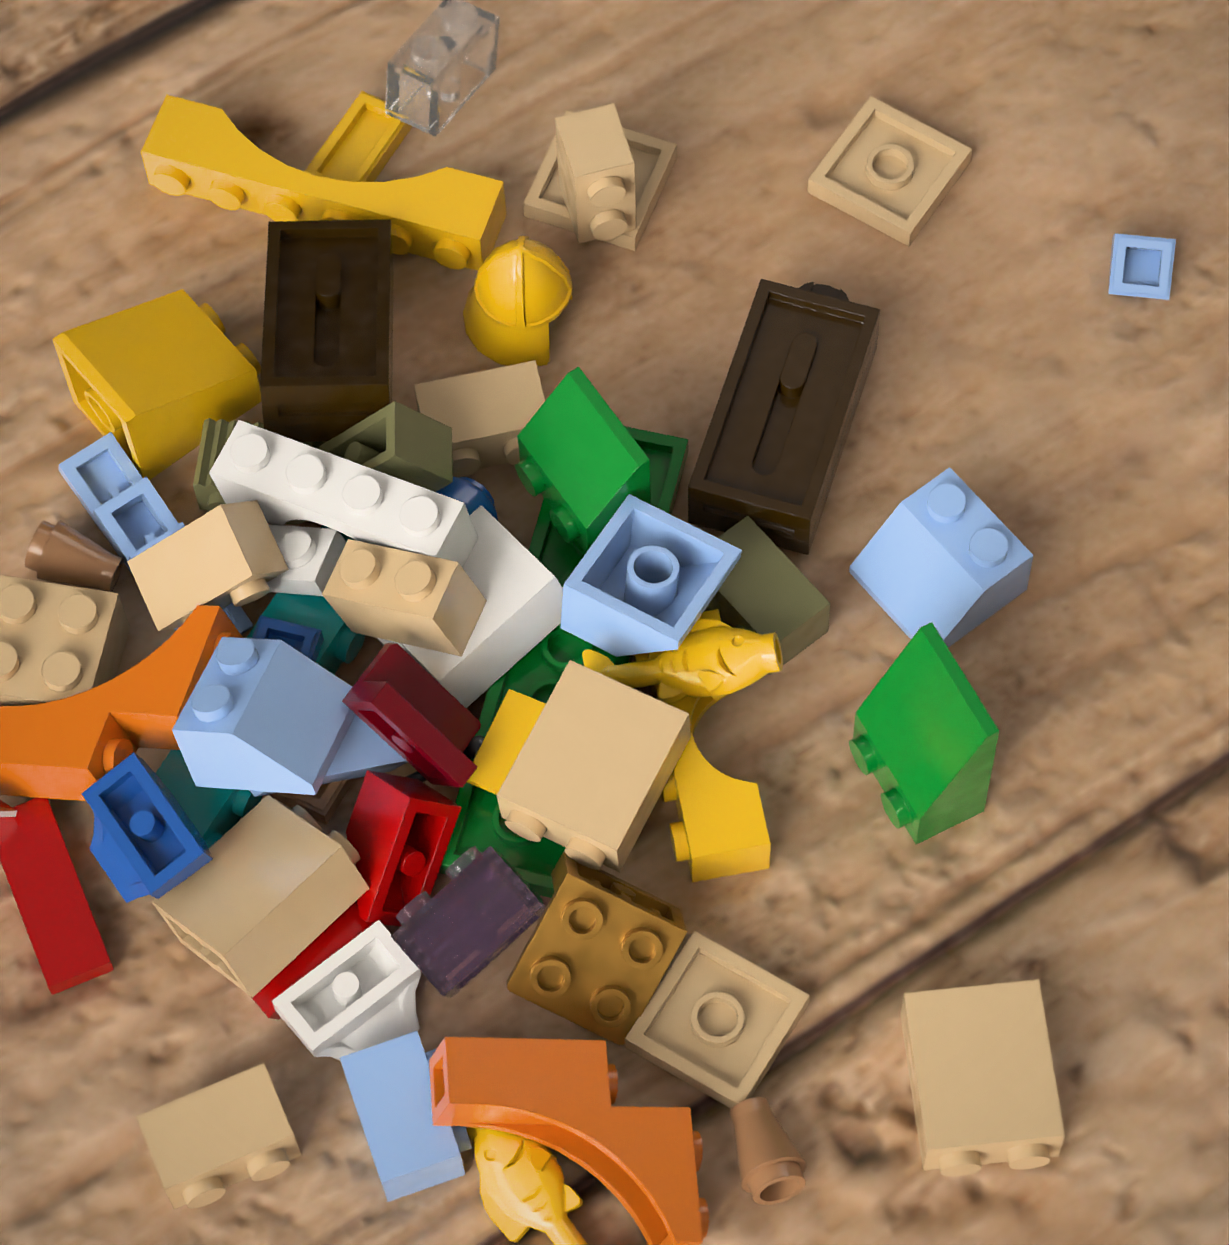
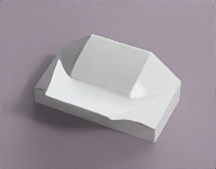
[272,920,421,1060]

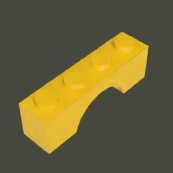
[633,609,771,883]

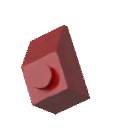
[346,770,462,929]

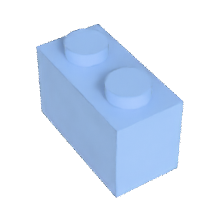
[340,1031,472,1202]

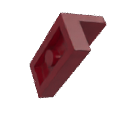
[342,643,481,788]

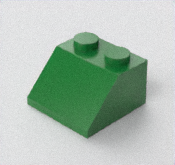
[515,367,651,554]

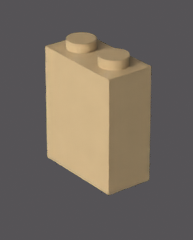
[497,660,691,872]
[151,795,369,998]
[900,979,1065,1177]

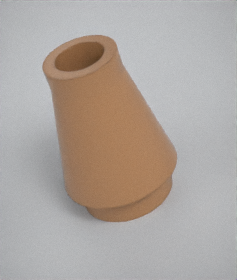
[25,520,124,592]
[729,1097,807,1205]

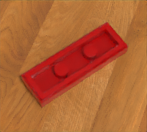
[0,798,114,995]

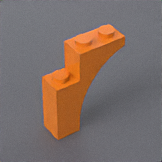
[0,605,243,801]
[429,1037,709,1245]

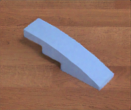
[58,432,253,635]

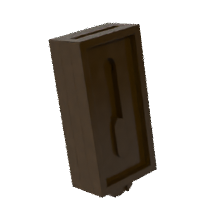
[260,219,394,442]
[688,279,880,555]

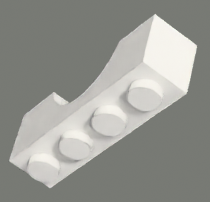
[209,420,478,568]

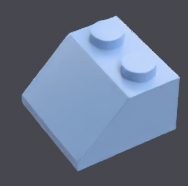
[849,467,1033,647]
[561,494,742,657]
[172,637,355,795]

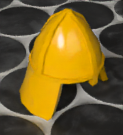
[463,236,573,366]

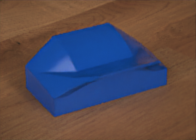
[81,752,213,903]

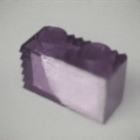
[391,845,547,998]

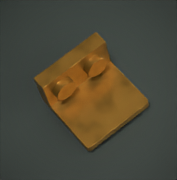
[507,851,687,1045]

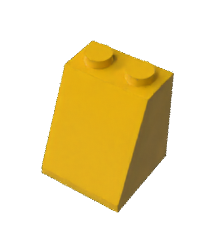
[53,289,261,480]

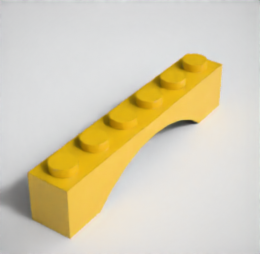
[141,95,507,271]

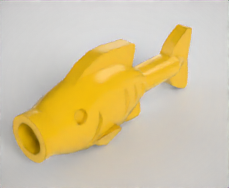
[582,618,783,703]
[466,1127,588,1245]

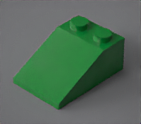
[849,622,1000,845]

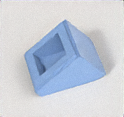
[1108,233,1176,300]

